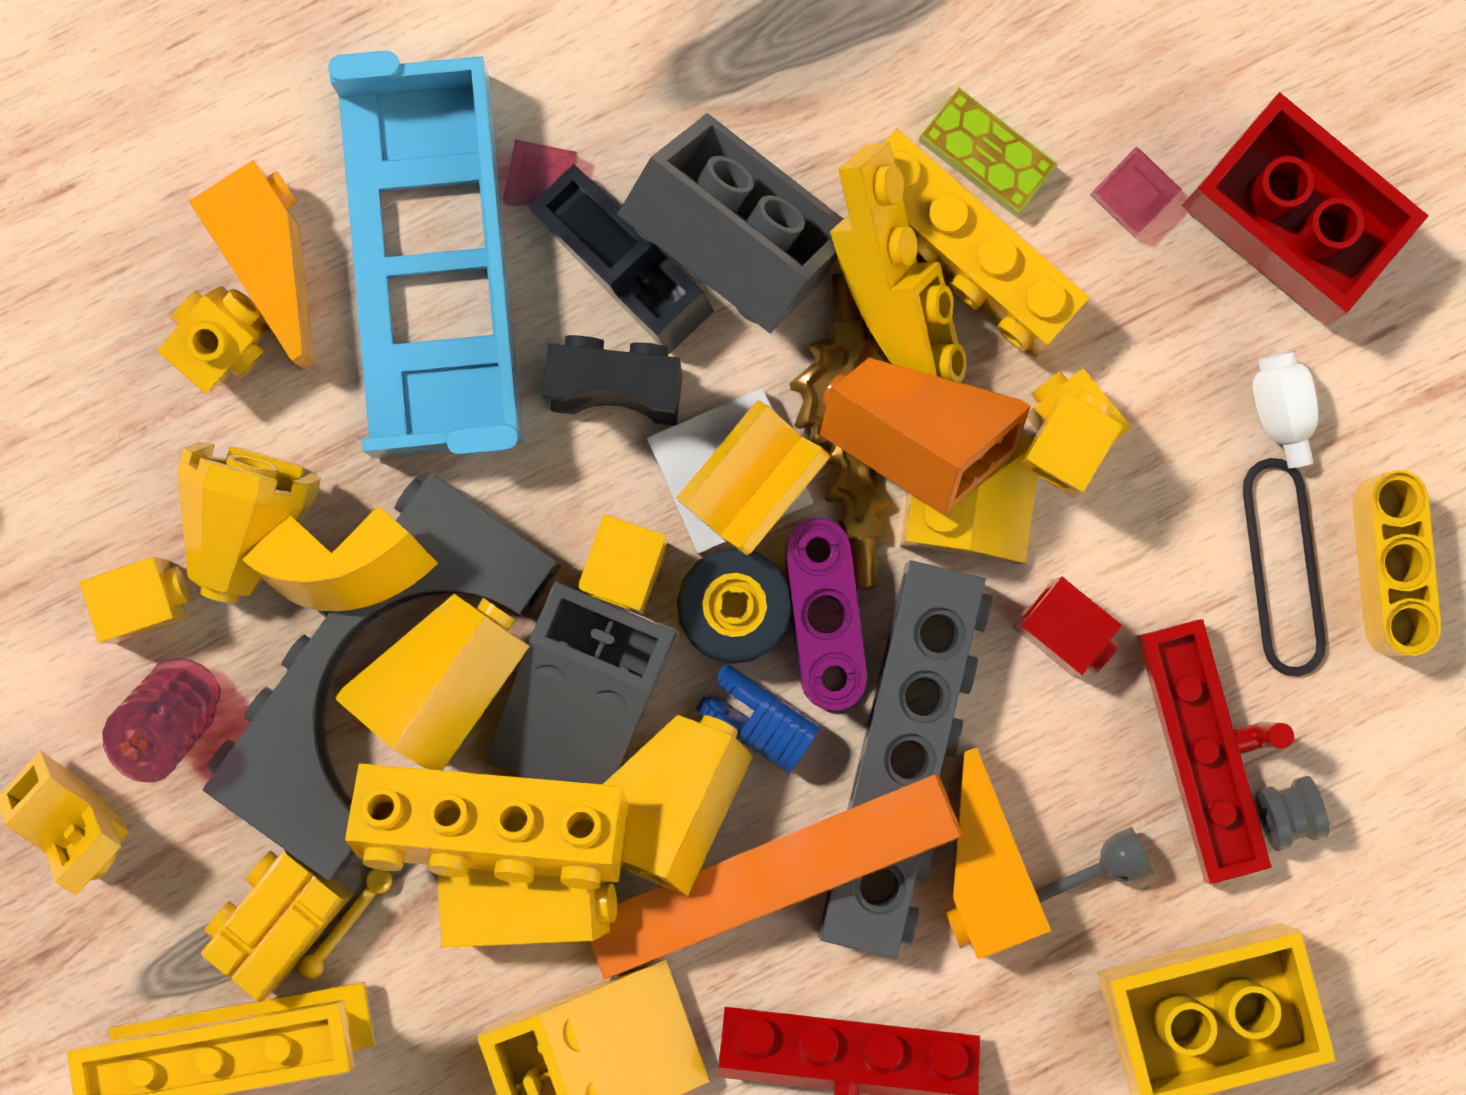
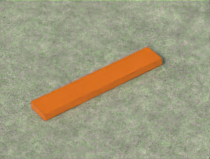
[590,774,964,979]

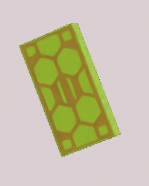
[918,87,1057,217]

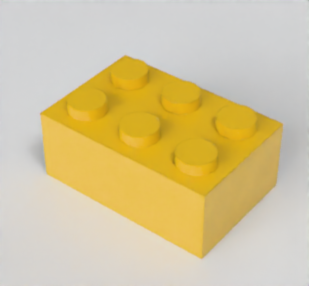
[1097,923,1336,1095]

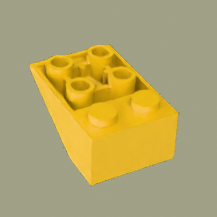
[477,958,710,1095]

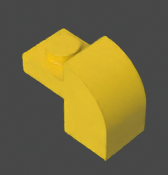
[0,750,129,896]

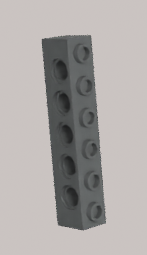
[818,560,992,959]

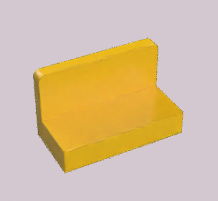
[675,400,830,555]

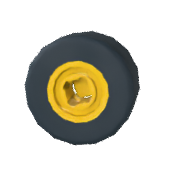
[677,548,792,664]

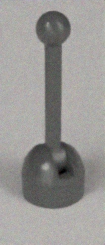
[1036,827,1154,903]

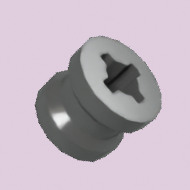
[1256,776,1329,851]

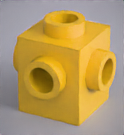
[156,286,271,394]

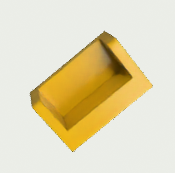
[579,513,669,615]

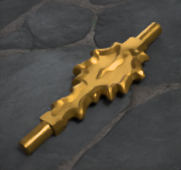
[789,273,892,589]

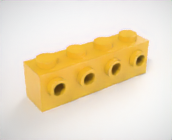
[884,128,1090,357]
[345,763,629,889]

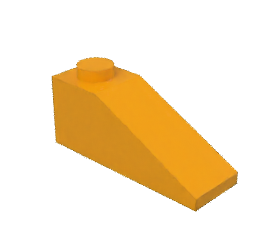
[189,160,314,370]
[946,746,1051,959]

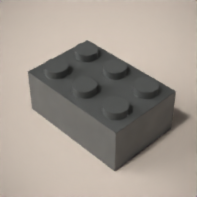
[617,113,843,334]

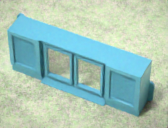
[328,50,524,458]

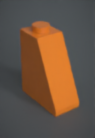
[820,358,1031,516]

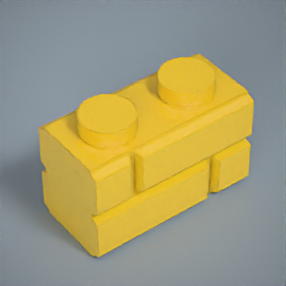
[201,850,352,1002]

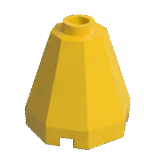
[177,442,321,603]

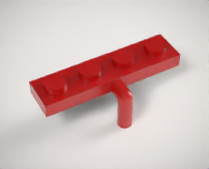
[1137,619,1294,884]
[717,1007,980,1095]

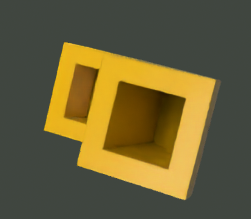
[242,506,438,611]

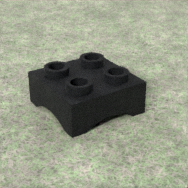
[542,335,682,425]

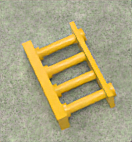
[66,981,376,1095]

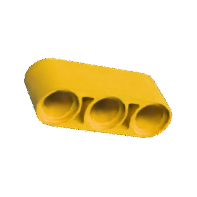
[1353,470,1441,657]

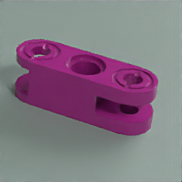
[785,518,867,711]

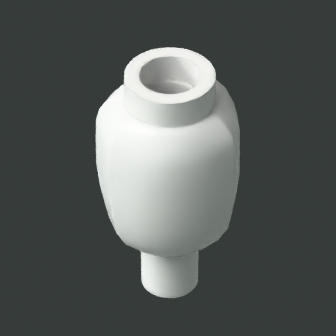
[1253,350,1319,468]

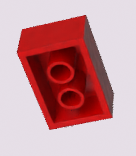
[1181,92,1429,326]

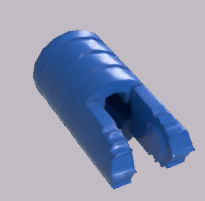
[696,664,821,775]

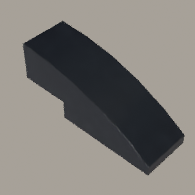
[528,164,714,354]

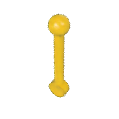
[298,869,393,980]

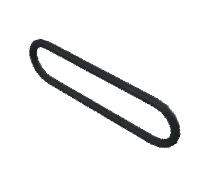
[1243,458,1326,676]

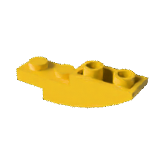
[830,142,966,383]

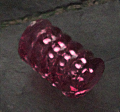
[102,658,221,783]

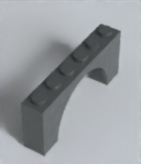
[202,472,561,881]

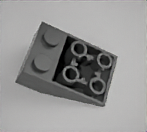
[485,581,677,784]

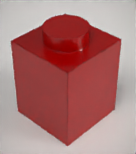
[1013,576,1123,676]

